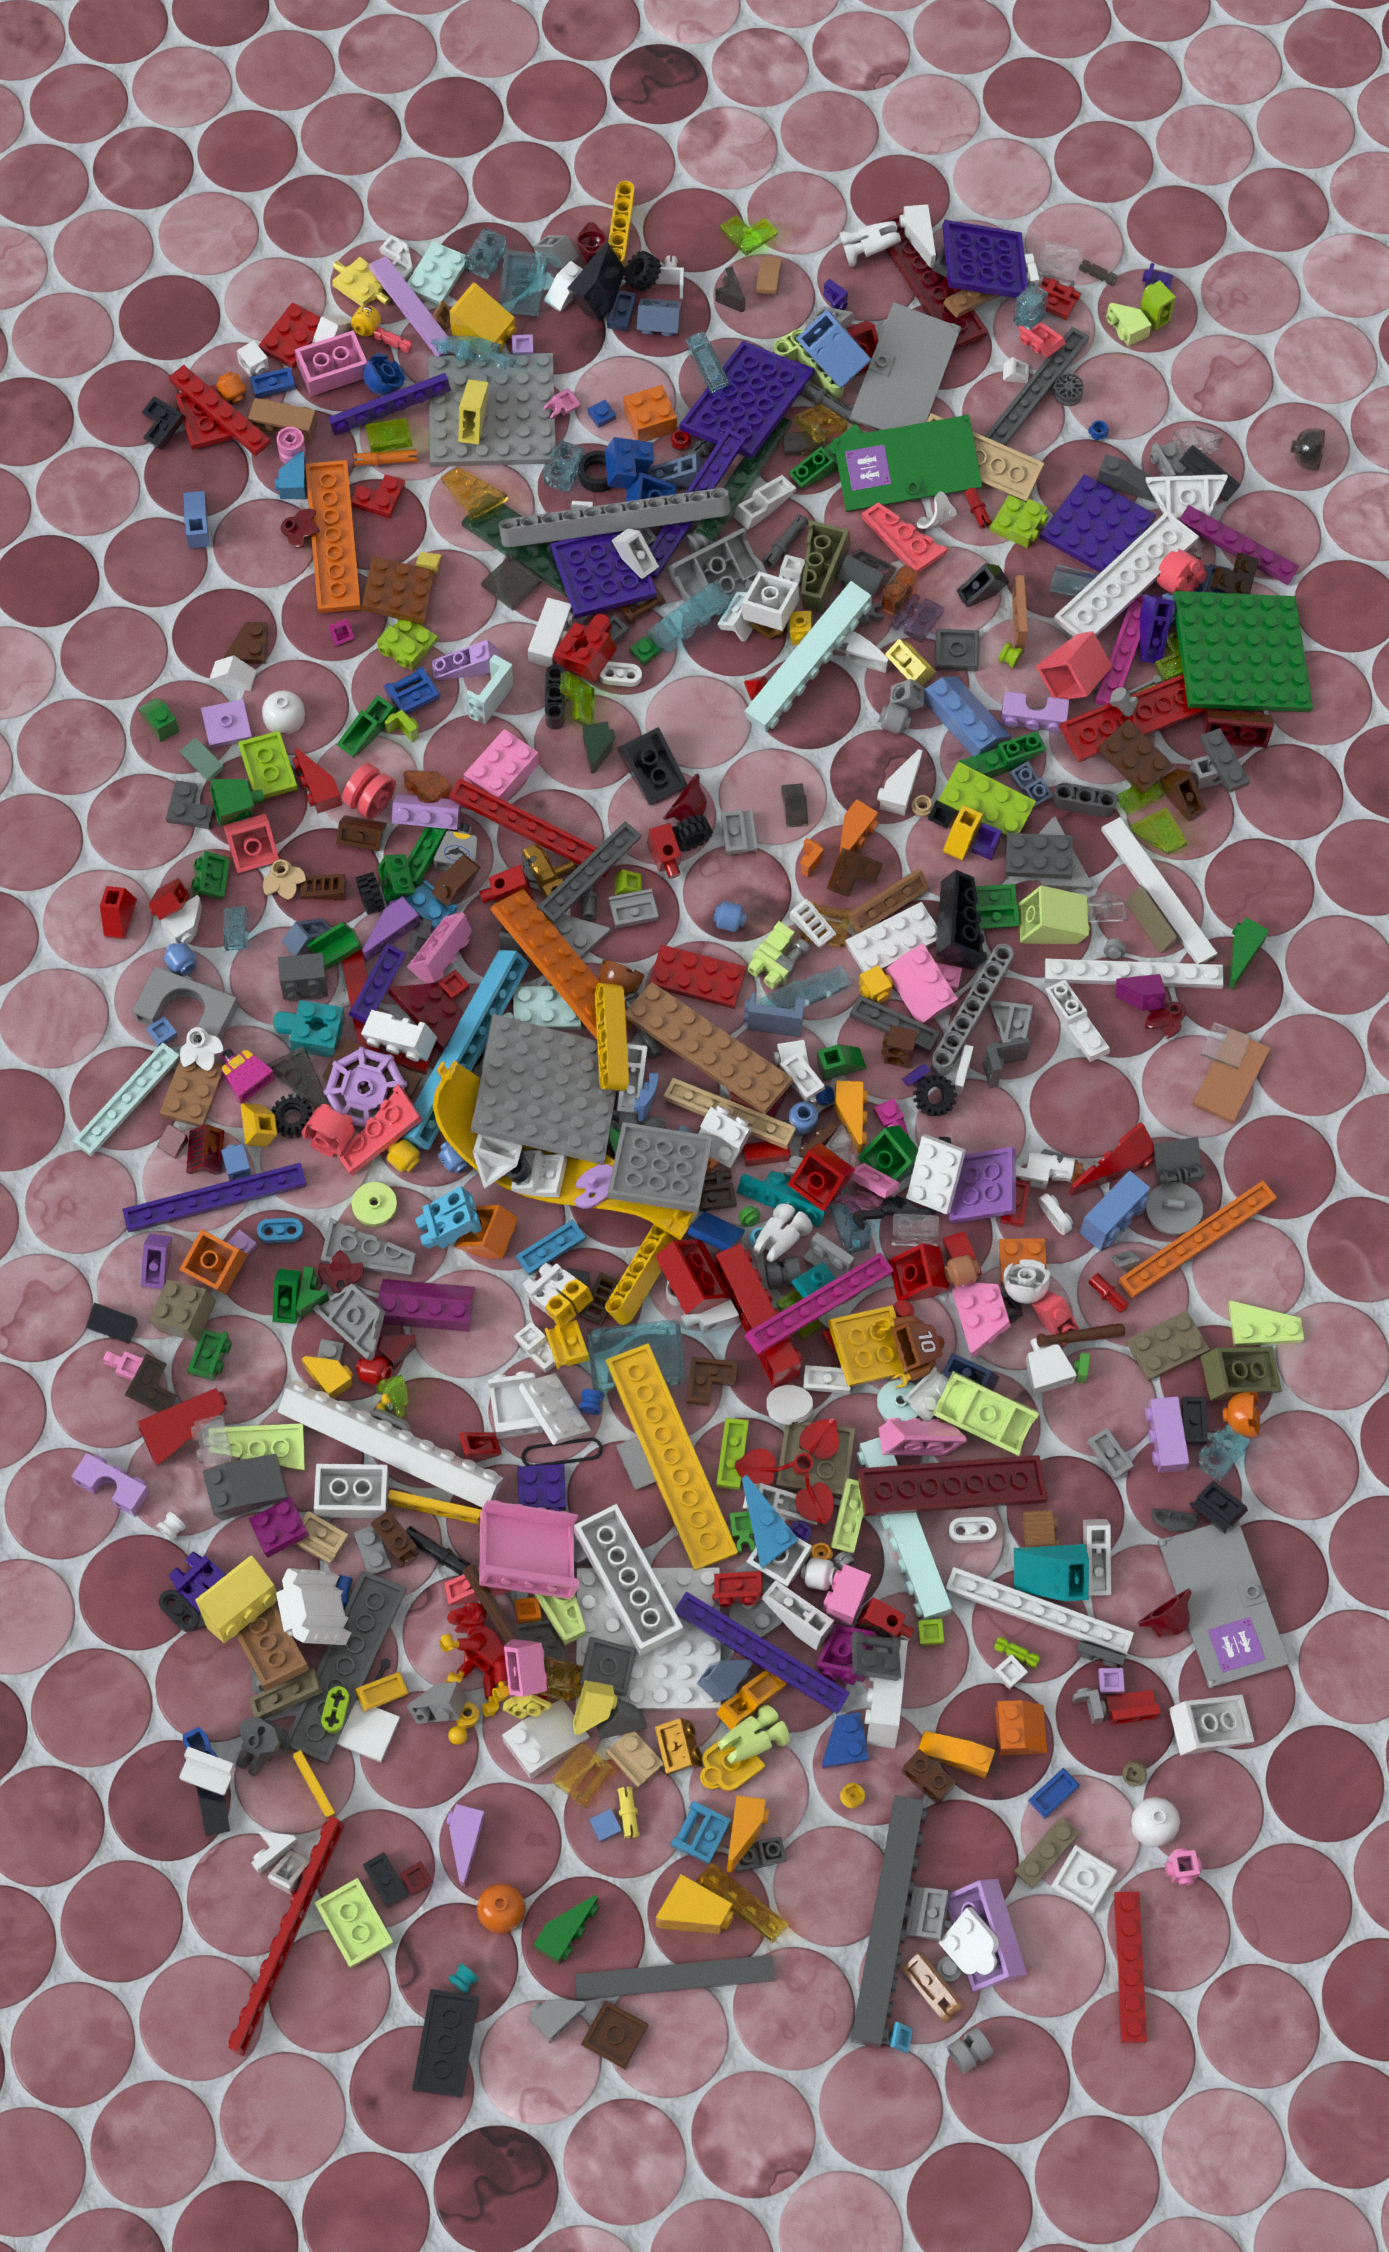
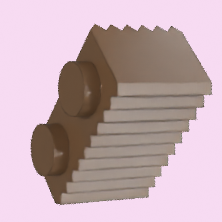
[1022,1510,1060,1547]

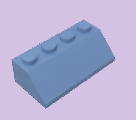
[924,677,1012,756]

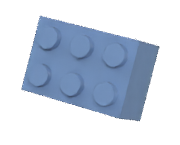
[1080,1170,1150,1251]

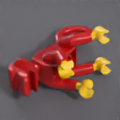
[439,1602,551,1717]

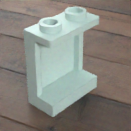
[466,655,514,724]

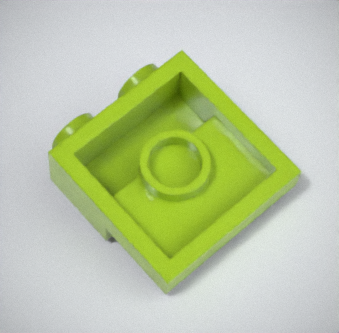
[990,495,1049,548]
[377,619,438,671]

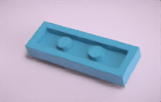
[516,1219,586,1276]

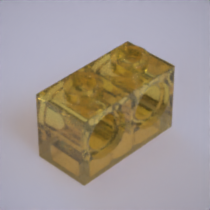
[536,1657,583,1701]

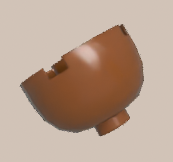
[598,960,645,996]

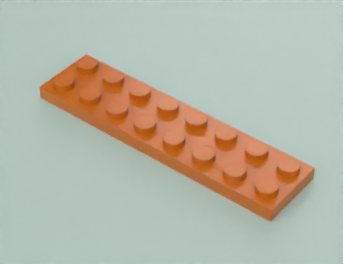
[305,460,361,613]
[490,889,634,1039]

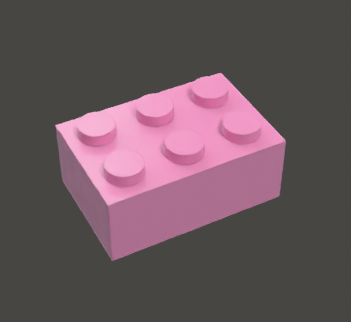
[295,330,367,396]
[463,729,539,802]

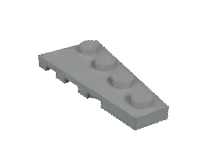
[321,1218,416,1278]

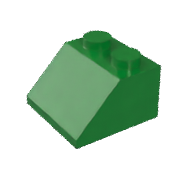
[858,1125,918,1182]

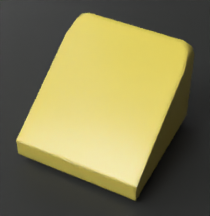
[416,552,441,574]

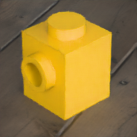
[790,611,813,645]
[858,965,893,1003]

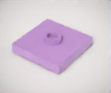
[201,699,252,749]

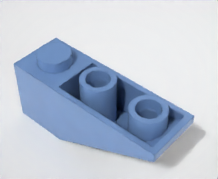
[183,491,210,549]

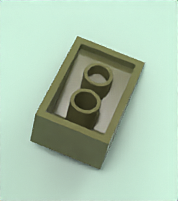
[1201,1347,1282,1401]

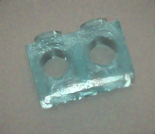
[464,227,508,279]
[1013,282,1048,330]
[542,440,584,493]
[1197,1424,1250,1483]

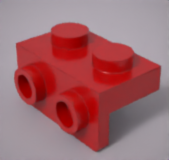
[712,1571,763,1607]

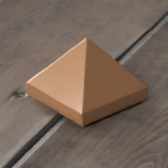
[432,300,451,330]

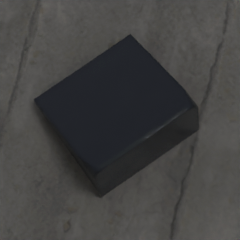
[567,1268,590,1287]

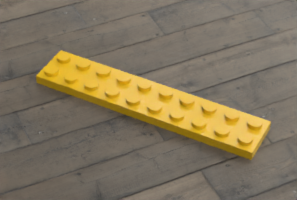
[605,1343,738,1571]

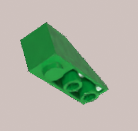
[533,1895,600,1964]

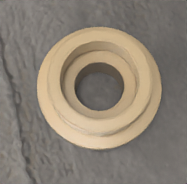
[911,795,933,817]

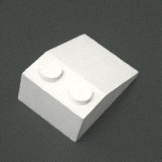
[1169,1695,1255,1756]
[502,1699,590,1780]

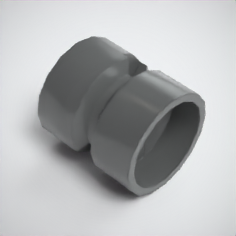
[765,1256,801,1290]

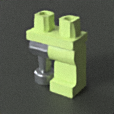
[748,921,811,989]

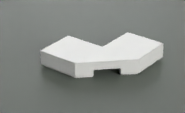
[379,235,413,281]

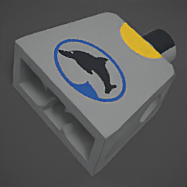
[434,823,478,872]

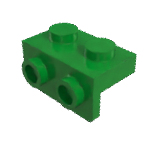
[187,1329,232,1382]

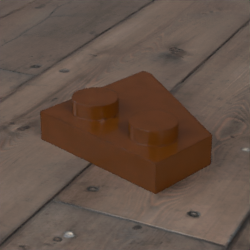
[224,622,268,664]

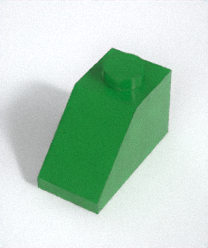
[138,698,179,742]
[272,1269,301,1324]

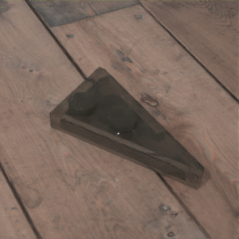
[266,1047,331,1109]

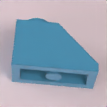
[275,451,306,499]

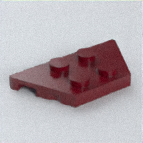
[388,983,464,1052]

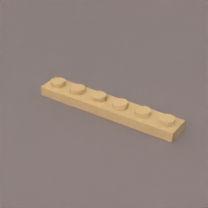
[663,1078,796,1149]

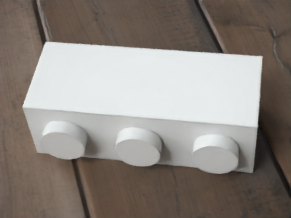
[528,597,574,667]

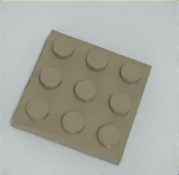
[776,1421,855,1497]

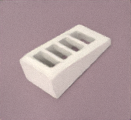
[790,899,836,948]

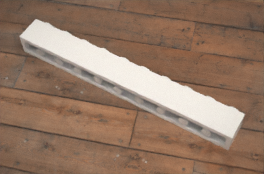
[278,1381,503,1508]

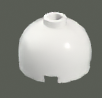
[262,690,305,735]
[1004,1259,1050,1304]
[1131,1797,1180,1847]

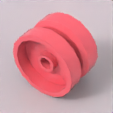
[342,763,396,820]

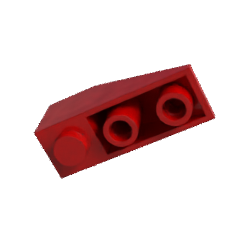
[292,748,342,814]

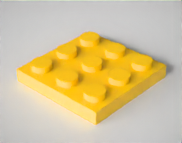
[827,1305,908,1387]

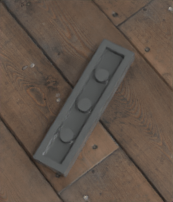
[849,995,940,1054]

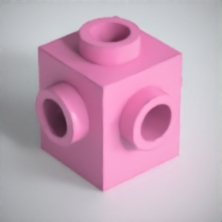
[1165,1848,1202,1886]

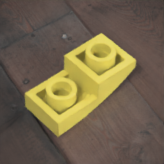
[503,1694,551,1719]

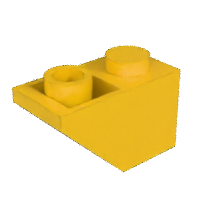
[943,805,983,861]
[240,1103,277,1147]

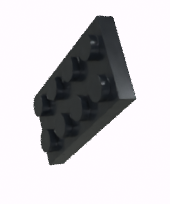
[412,1989,480,2099]

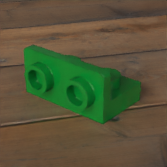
[191,851,230,900]
[377,854,415,905]

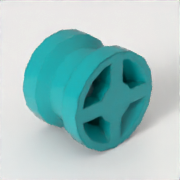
[448,1963,479,1995]

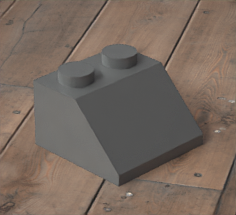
[837,549,897,597]

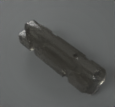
[1079,259,1118,286]

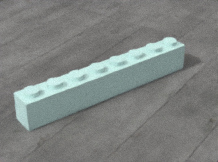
[744,581,872,733]
[857,1437,952,1620]

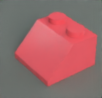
[223,814,279,873]

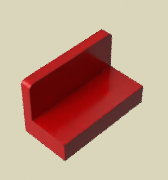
[1106,1690,1161,1725]

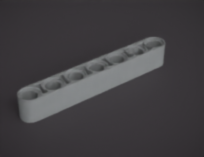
[931,944,1014,1076]

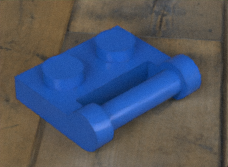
[384,667,440,715]

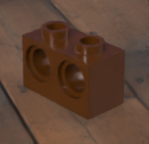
[881,1025,918,1069]
[901,1749,956,1805]

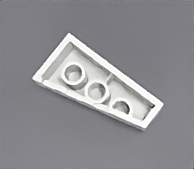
[864,1637,908,1748]

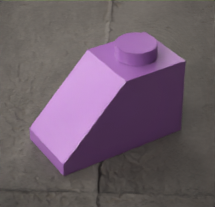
[141,1233,172,1289]

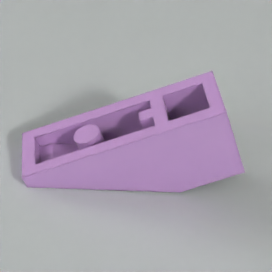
[446,1804,485,1887]

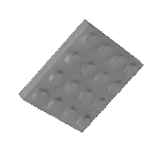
[607,1122,713,1213]

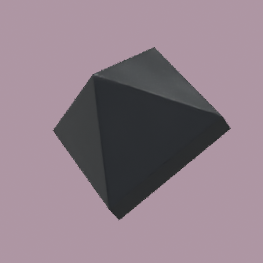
[928,800,956,829]

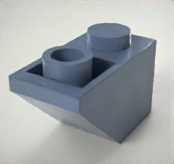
[697,1659,753,1702]

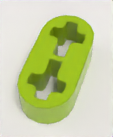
[321,1686,350,1734]

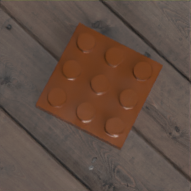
[361,556,435,625]

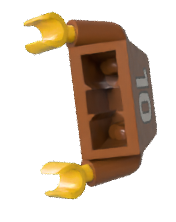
[876,1315,945,1389]

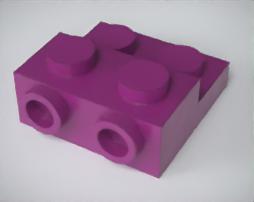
[816,1624,878,1685]

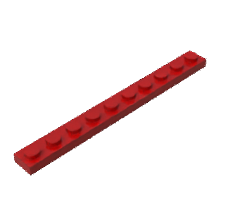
[228,1816,344,2057]

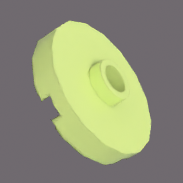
[351,1182,397,1227]

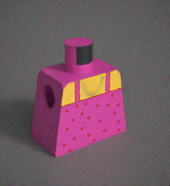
[221,1048,275,1104]

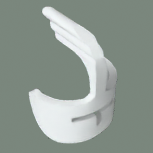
[917,491,957,529]

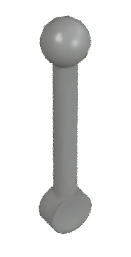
[1127,675,1161,695]

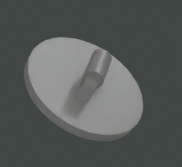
[1146,1182,1203,1236]

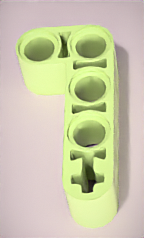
[773,329,844,399]

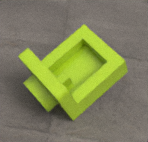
[385,709,419,742]

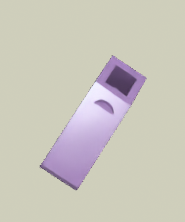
[432,640,501,680]

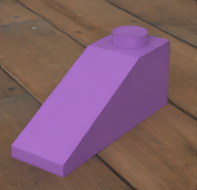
[363,896,419,962]

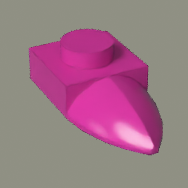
[873,1098,907,1134]

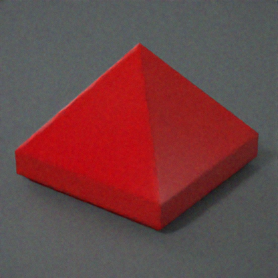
[744,675,767,700]

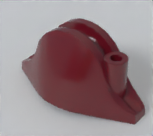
[577,222,607,263]
[662,773,707,822]
[1138,1587,1192,1638]

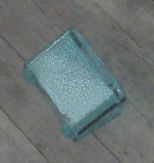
[586,1320,686,1393]

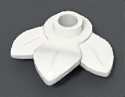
[180,1027,224,1071]

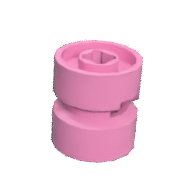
[277,427,306,464]

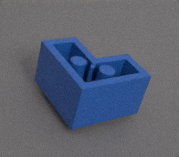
[605,437,655,489]

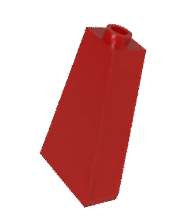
[137,1388,227,1466]

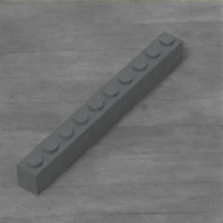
[851,1795,927,2048]

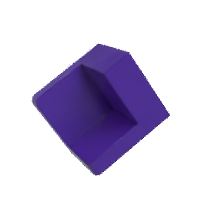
[971,823,1002,860]

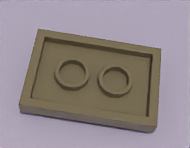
[1126,1311,1210,1382]

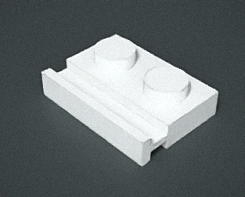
[903,1367,948,1422]

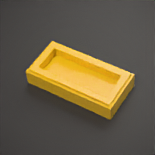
[355,1671,409,1712]

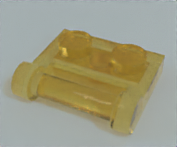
[793,403,847,443]
[801,901,851,947]
[551,1742,615,1808]

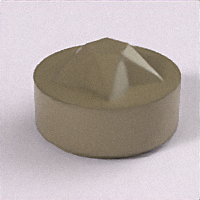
[1122,1760,1147,1786]

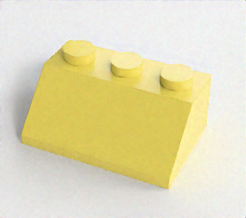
[195,1555,278,1644]

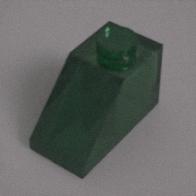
[582,721,615,774]

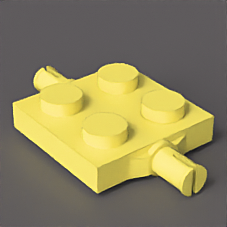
[332,257,391,306]

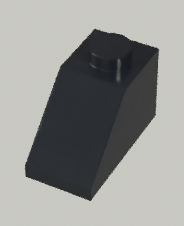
[956,563,1009,607]

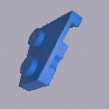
[822,1712,869,1769]

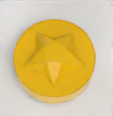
[840,1783,865,1809]

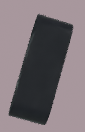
[545,664,566,730]

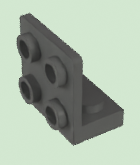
[982,1037,1031,1089]

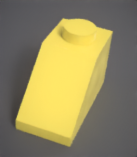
[572,1680,617,1735]

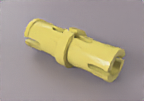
[617,1787,640,1839]

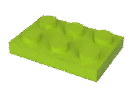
[238,731,298,799]

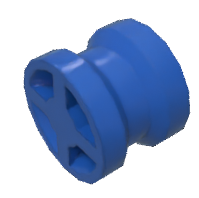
[578,1389,604,1415]

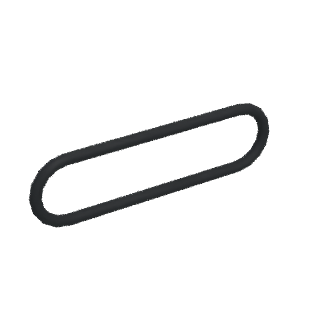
[521,1438,603,1466]

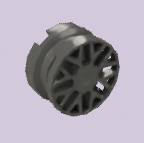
[1054,373,1084,406]

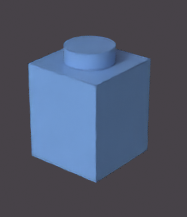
[221,1144,252,1181]

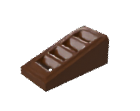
[300,874,346,900]

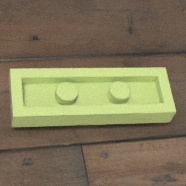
[830,1478,864,1553]

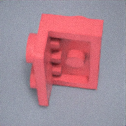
[1018,322,1066,358]

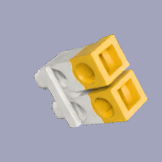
[523,1263,594,1329]

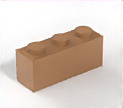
[248,398,317,443]

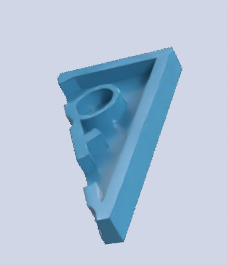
[742,1475,799,1569]

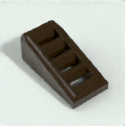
[581,1272,620,1326]

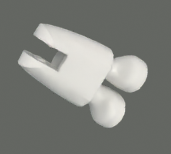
[839,221,901,268]
[753,1204,813,1263]

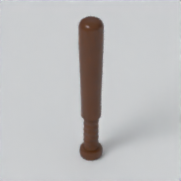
[1036,1323,1125,1348]

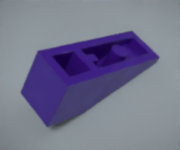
[1140,594,1175,664]

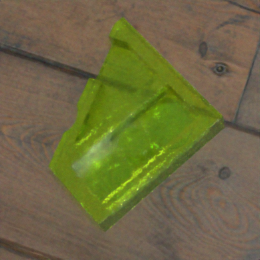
[1129,807,1187,855]

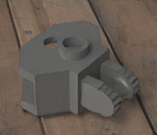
[237,1717,291,1776]

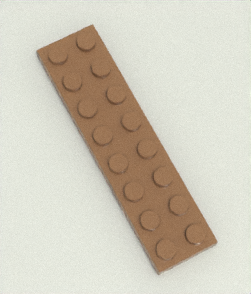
[625,982,793,1114]

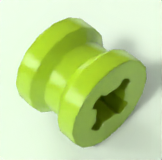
[998,642,1023,669]

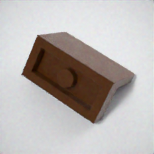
[336,815,387,851]

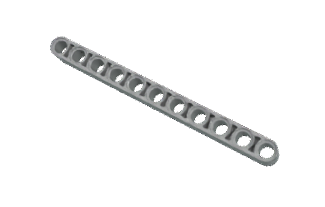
[499,488,731,547]

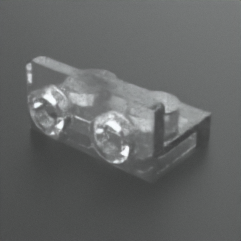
[891,1214,939,1246]

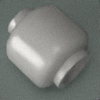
[878,703,911,734]

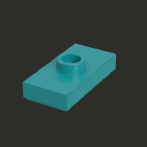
[791,1262,836,1298]

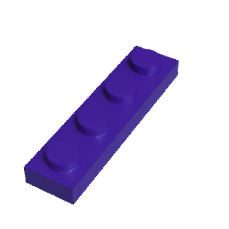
[349,943,406,1024]

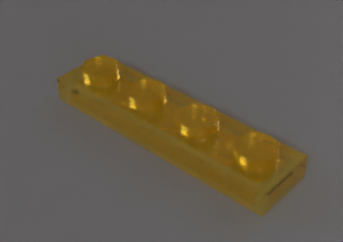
[696,1863,789,1943]

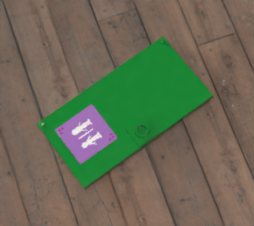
[833,414,982,512]

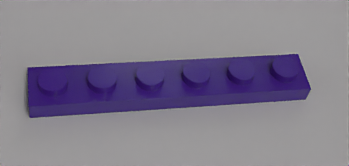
[328,373,451,435]

